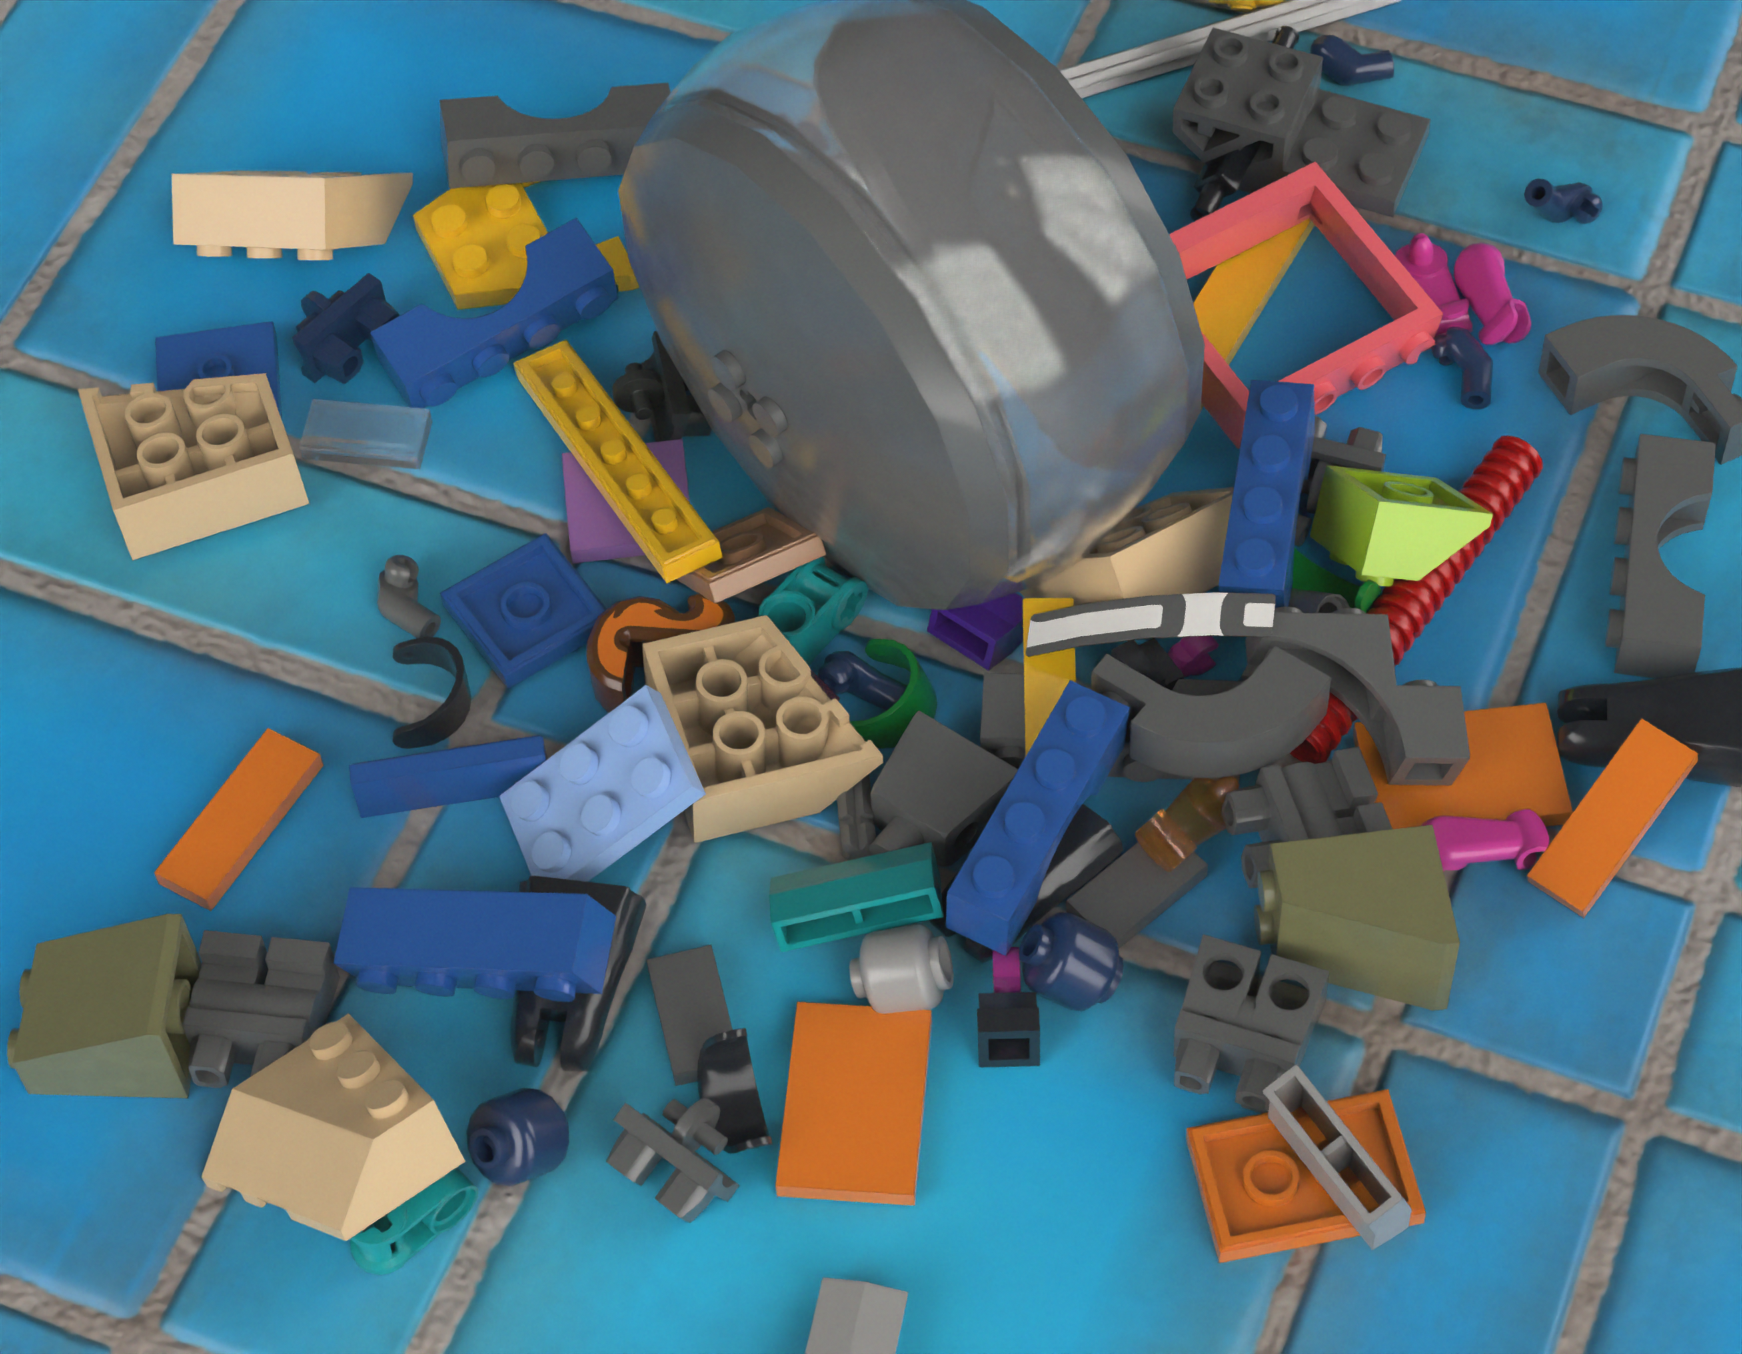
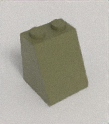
[1254,825,1460,1011]
[7,914,202,1098]

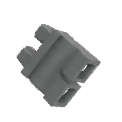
[1221,746,1392,888]
[182,930,340,1088]
[1174,934,1330,1113]

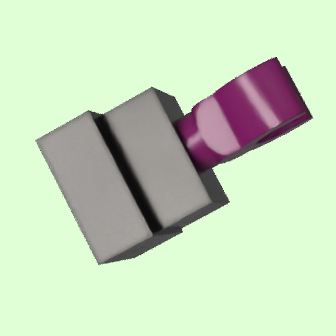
[1111,636,1219,690]
[977,947,1040,1068]

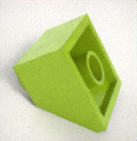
[1310,465,1493,586]

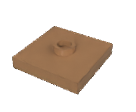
[676,507,826,603]

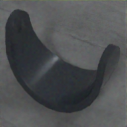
[393,637,472,749]
[697,1028,772,1154]

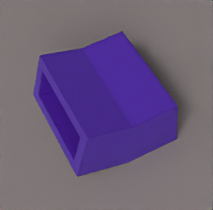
[927,582,1024,671]

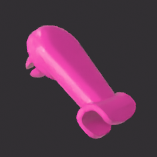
[1395,233,1472,335]
[1454,242,1532,345]
[1421,809,1549,872]

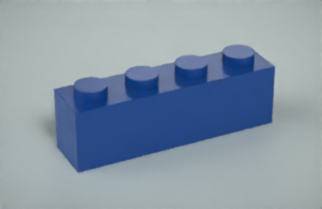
[333,887,616,1002]

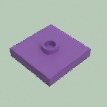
[562,439,690,564]

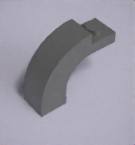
[1538,315,1742,465]
[1091,646,1331,778]

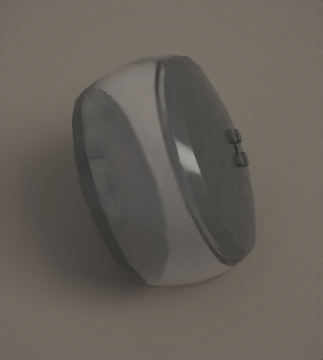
[618,0,1205,610]

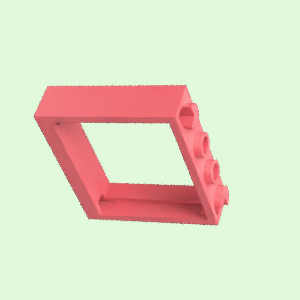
[1169,161,1443,449]

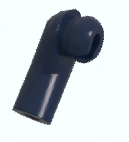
[1310,35,1394,86]
[1524,179,1603,224]

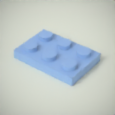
[499,685,706,882]

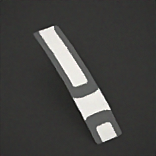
[1026,592,1276,657]

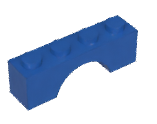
[370,218,618,414]
[1218,380,1315,608]
[946,680,1130,956]

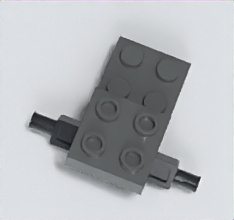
[1172,26,1431,221]

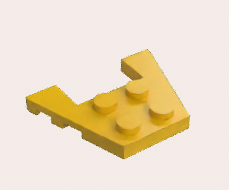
[413,181,640,310]

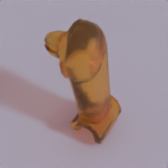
[1135,776,1240,872]

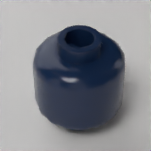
[1019,912,1124,1011]
[466,1088,569,1186]

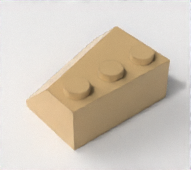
[78,373,310,560]
[1004,487,1234,606]
[201,1013,465,1241]

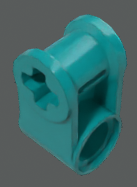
[758,557,868,665]
[350,1167,479,1275]

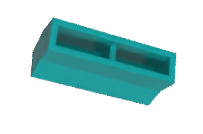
[769,842,944,952]

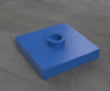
[155,321,282,419]
[440,533,607,689]

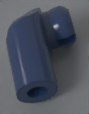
[1431,327,1493,410]
[818,651,907,711]

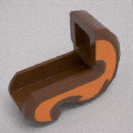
[587,594,735,713]

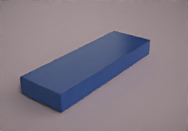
[349,735,548,818]

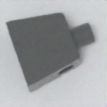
[869,711,1018,867]

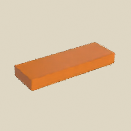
[1527,718,1698,918]
[154,728,324,911]

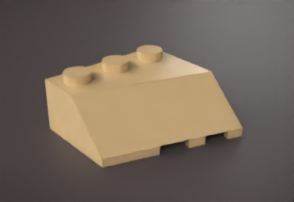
[172,170,413,260]
[642,615,883,843]

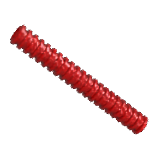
[1290,435,1543,764]

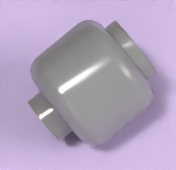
[850,923,954,1014]

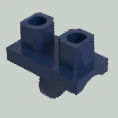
[292,273,400,384]

